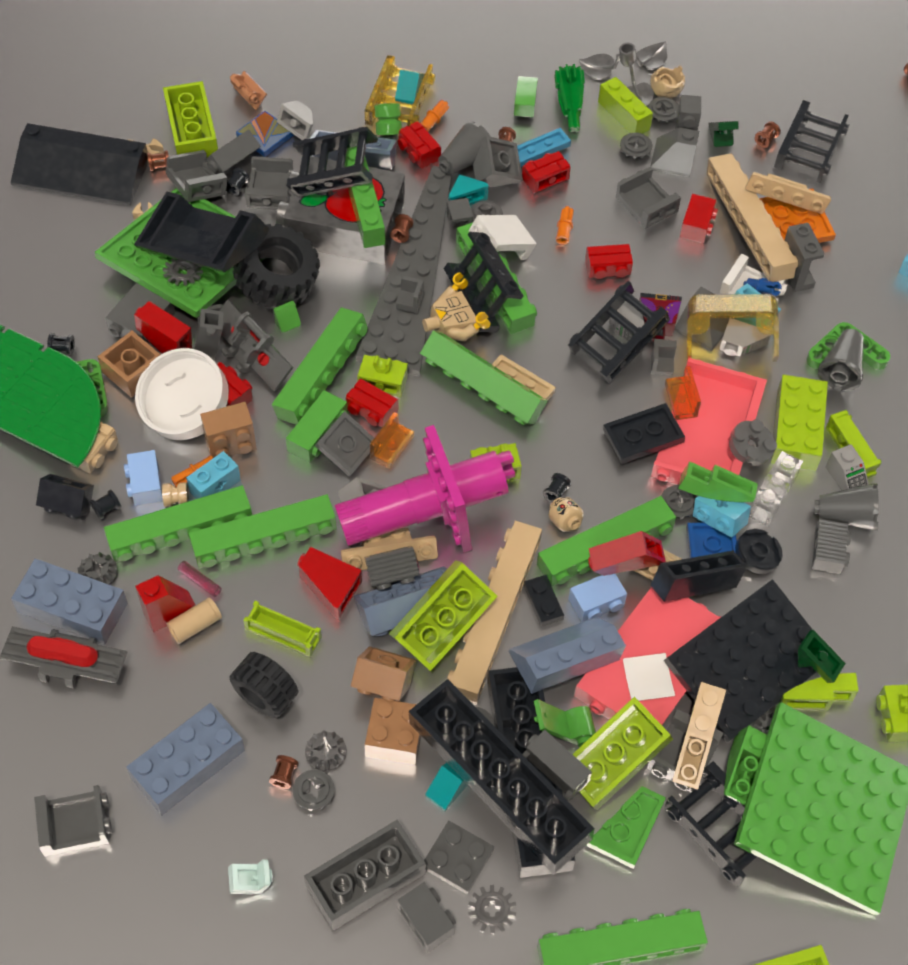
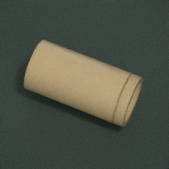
[166,597,222,644]

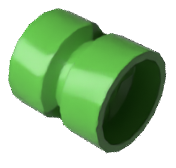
[374,103,402,135]

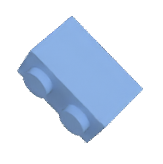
[124,450,163,506]
[568,574,627,623]

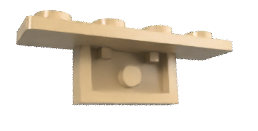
[745,172,831,214]
[341,527,438,570]

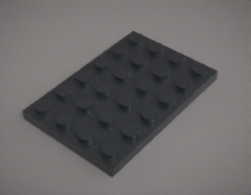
[664,579,816,742]

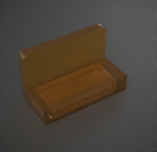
[665,366,701,420]
[370,412,414,469]

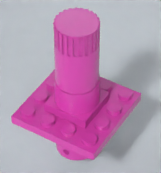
[335,425,516,553]

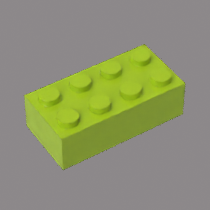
[163,81,218,158]
[770,374,828,471]
[389,560,498,671]
[573,696,673,810]

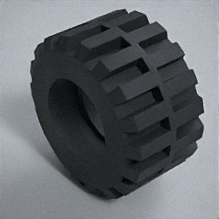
[229,652,299,718]

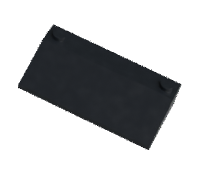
[11,123,148,206]
[134,191,270,273]

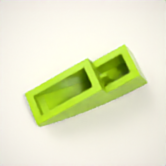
[779,673,858,710]

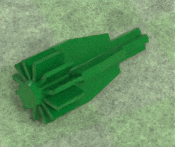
[554,64,585,133]

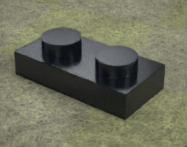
[523,574,564,627]

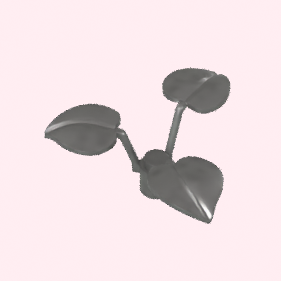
[579,41,667,106]

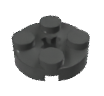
[729,419,777,466]

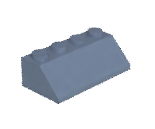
[310,130,397,171]
[354,566,447,636]
[508,617,626,694]

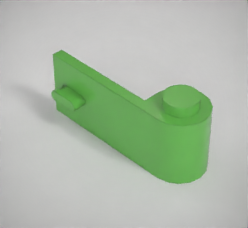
[534,699,596,747]

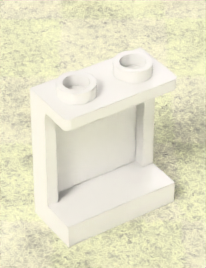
[469,215,537,260]
[719,254,788,305]

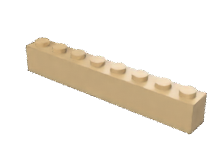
[706,153,798,282]
[447,520,542,704]

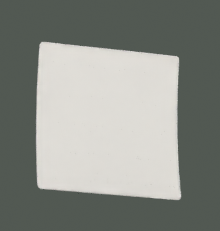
[623,653,675,701]

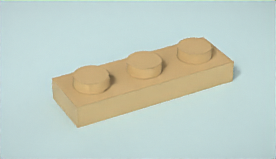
[492,355,556,400]

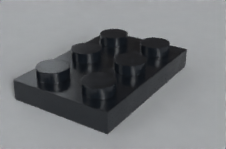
[603,403,685,464]

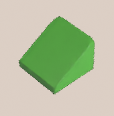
[273,301,301,333]

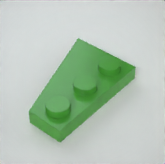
[586,786,666,869]

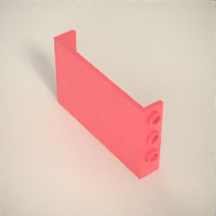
[651,358,767,485]
[574,587,722,725]

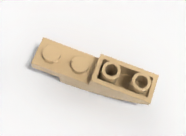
[672,682,726,790]

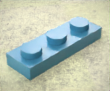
[517,128,571,167]

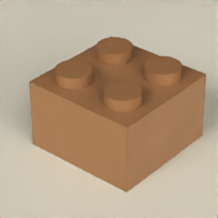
[97,331,161,398]
[200,402,257,458]
[351,646,417,702]
[364,698,421,765]

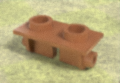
[230,71,267,110]

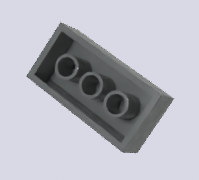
[304,820,426,931]

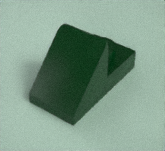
[708,121,739,147]
[798,629,846,683]

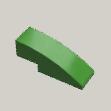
[514,76,538,117]
[678,461,758,502]

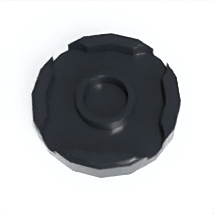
[735,528,783,574]

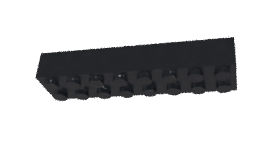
[487,667,575,878]
[408,679,595,875]

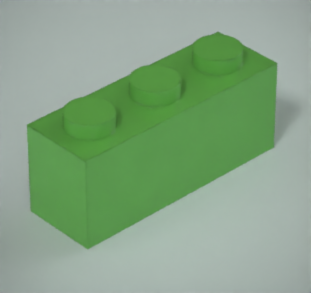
[286,390,349,463]

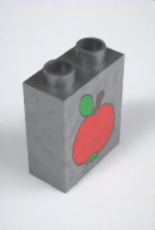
[276,156,405,265]

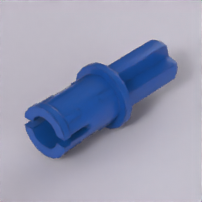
[743,278,782,296]

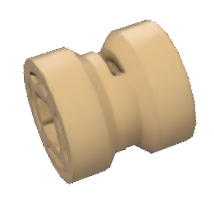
[162,482,189,507]

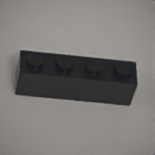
[650,550,748,602]

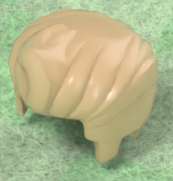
[650,66,685,99]

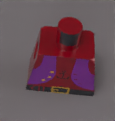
[639,293,682,342]

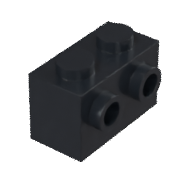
[36,474,94,519]

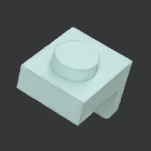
[228,859,272,894]

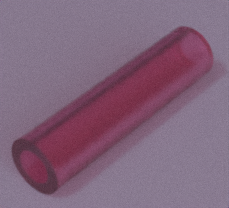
[177,561,222,597]

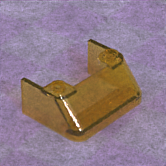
[687,294,779,362]

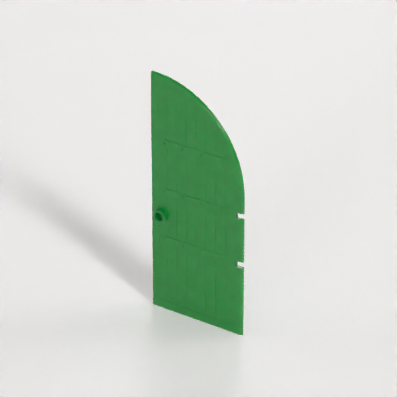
[0,324,101,468]

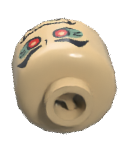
[548,497,584,532]

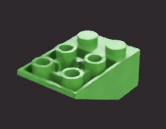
[724,726,767,806]

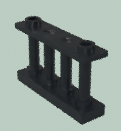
[774,100,850,183]
[286,127,378,197]
[443,231,523,333]
[568,281,670,384]
[665,761,758,887]

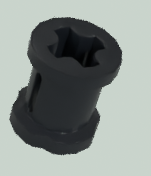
[226,168,250,196]
[47,333,75,355]
[543,473,571,503]
[90,489,121,520]

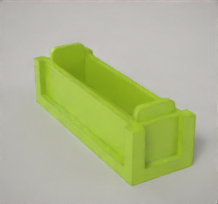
[826,410,882,478]
[243,601,322,658]

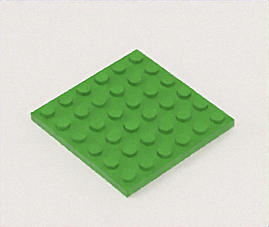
[95,188,266,318]
[734,702,908,915]

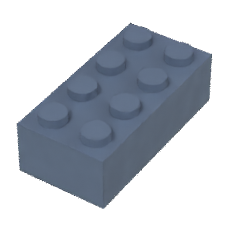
[11,559,128,644]
[126,703,245,816]

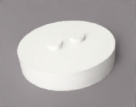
[135,348,229,440]

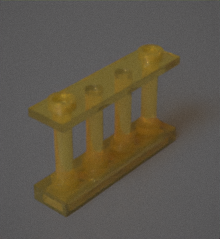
[364,55,436,127]

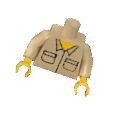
[422,273,490,341]

